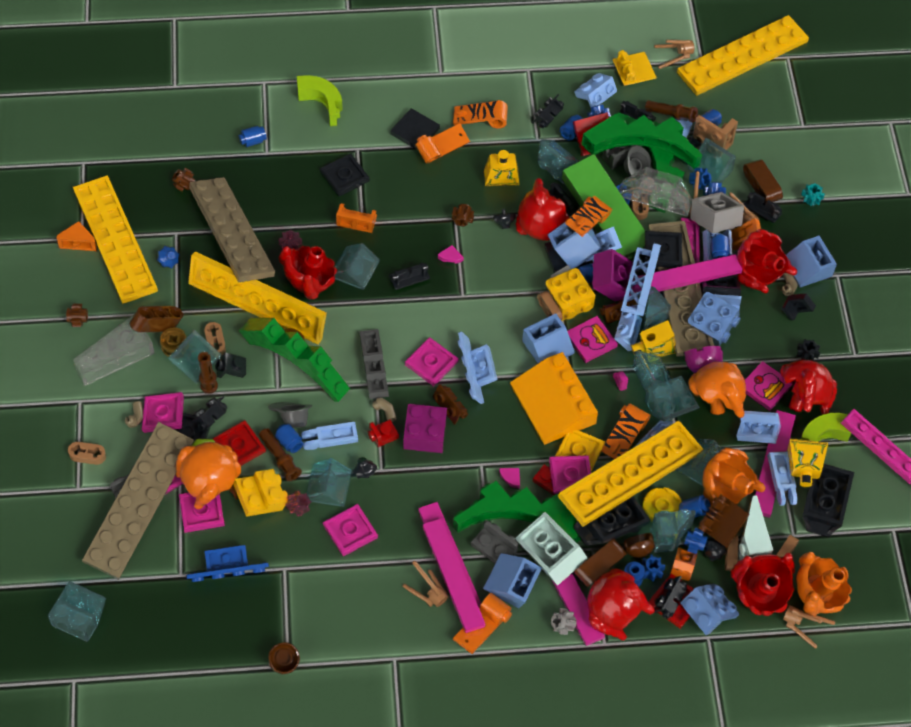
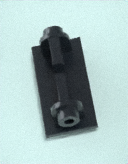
[532,94,564,128]
[619,101,656,122]
[549,182,579,217]
[744,192,782,223]
[389,262,430,290]
[189,396,227,431]
[654,576,687,619]

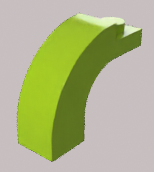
[297,75,342,126]
[800,413,851,442]

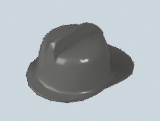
[623,146,652,185]
[268,402,312,428]

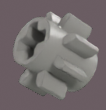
[551,608,576,635]

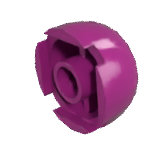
[684,346,723,373]

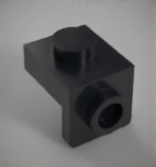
[782,293,816,321]
[215,353,246,378]

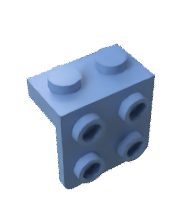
[688,292,741,346]
[680,584,739,635]

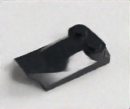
[802,464,854,537]
[574,496,651,546]

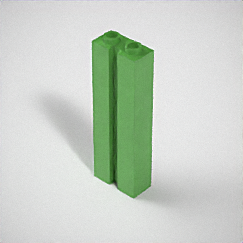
[561,154,645,261]

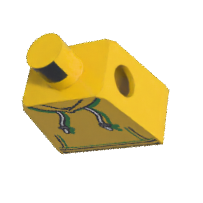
[484,150,519,186]
[631,320,676,360]
[787,439,828,487]

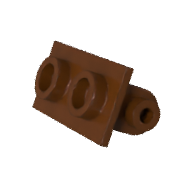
[600,297,639,324]
[432,384,468,425]

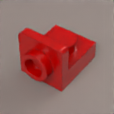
[367,419,399,447]

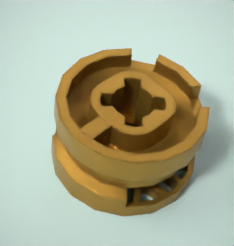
[160,327,188,358]

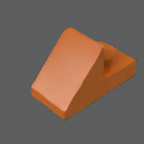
[731,218,761,250]
[671,547,698,581]

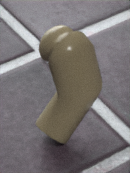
[782,273,798,296]
[372,397,396,422]
[125,401,143,428]

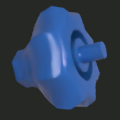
[157,246,179,269]

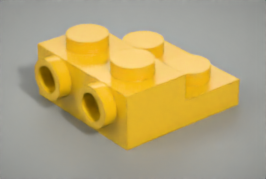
[233,469,288,517]

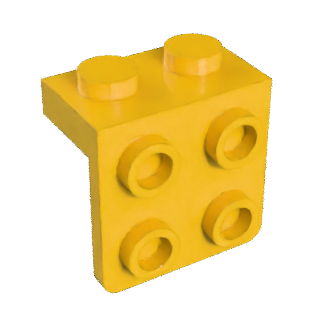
[545,268,596,321]

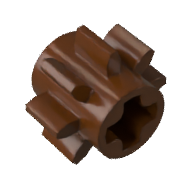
[172,168,195,192]
[452,204,474,227]
[66,304,88,327]

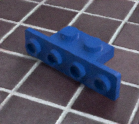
[186,545,269,582]

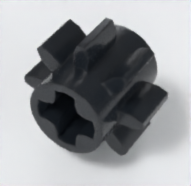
[796,339,820,361]

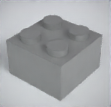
[690,192,744,233]

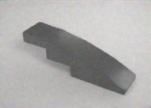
[359,329,389,399]

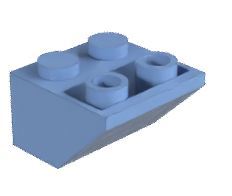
[548,223,602,269]
[786,236,837,288]
[522,314,575,363]
[483,553,542,609]

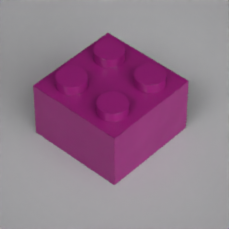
[592,249,633,302]
[404,404,447,453]

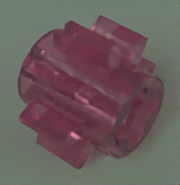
[279,229,302,251]
[285,490,311,517]

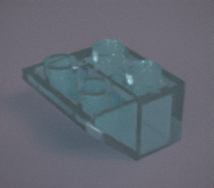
[538,139,579,184]
[644,376,699,422]
[650,509,696,553]
[48,581,106,642]

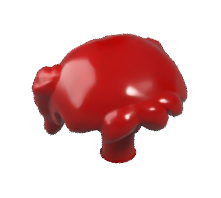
[515,178,569,241]
[737,229,797,294]
[279,246,337,300]
[780,359,837,415]
[730,553,795,616]
[587,569,655,641]

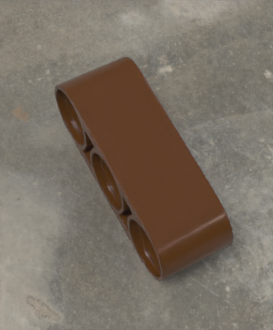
[743,159,783,204]
[129,306,184,332]
[574,539,627,587]

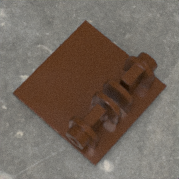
[698,494,750,548]

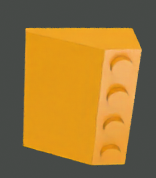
[510,352,598,445]

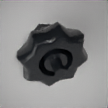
[493,209,516,229]
[353,457,377,479]
[704,539,727,562]

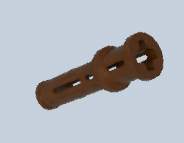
[645,100,698,123]
[198,352,218,394]
[259,428,302,481]

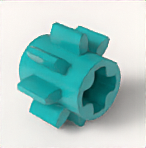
[801,183,825,206]

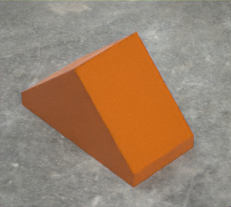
[57,221,97,251]

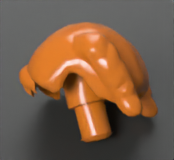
[688,361,746,418]
[176,442,241,510]
[702,448,766,507]
[796,552,852,617]

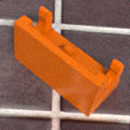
[336,203,377,233]

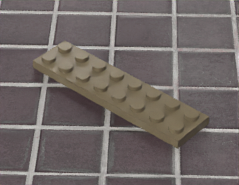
[189,177,275,283]
[648,221,714,356]
[82,422,194,580]

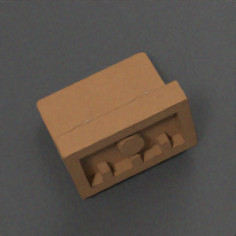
[692,115,738,157]

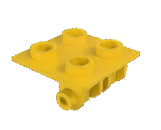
[612,50,657,86]

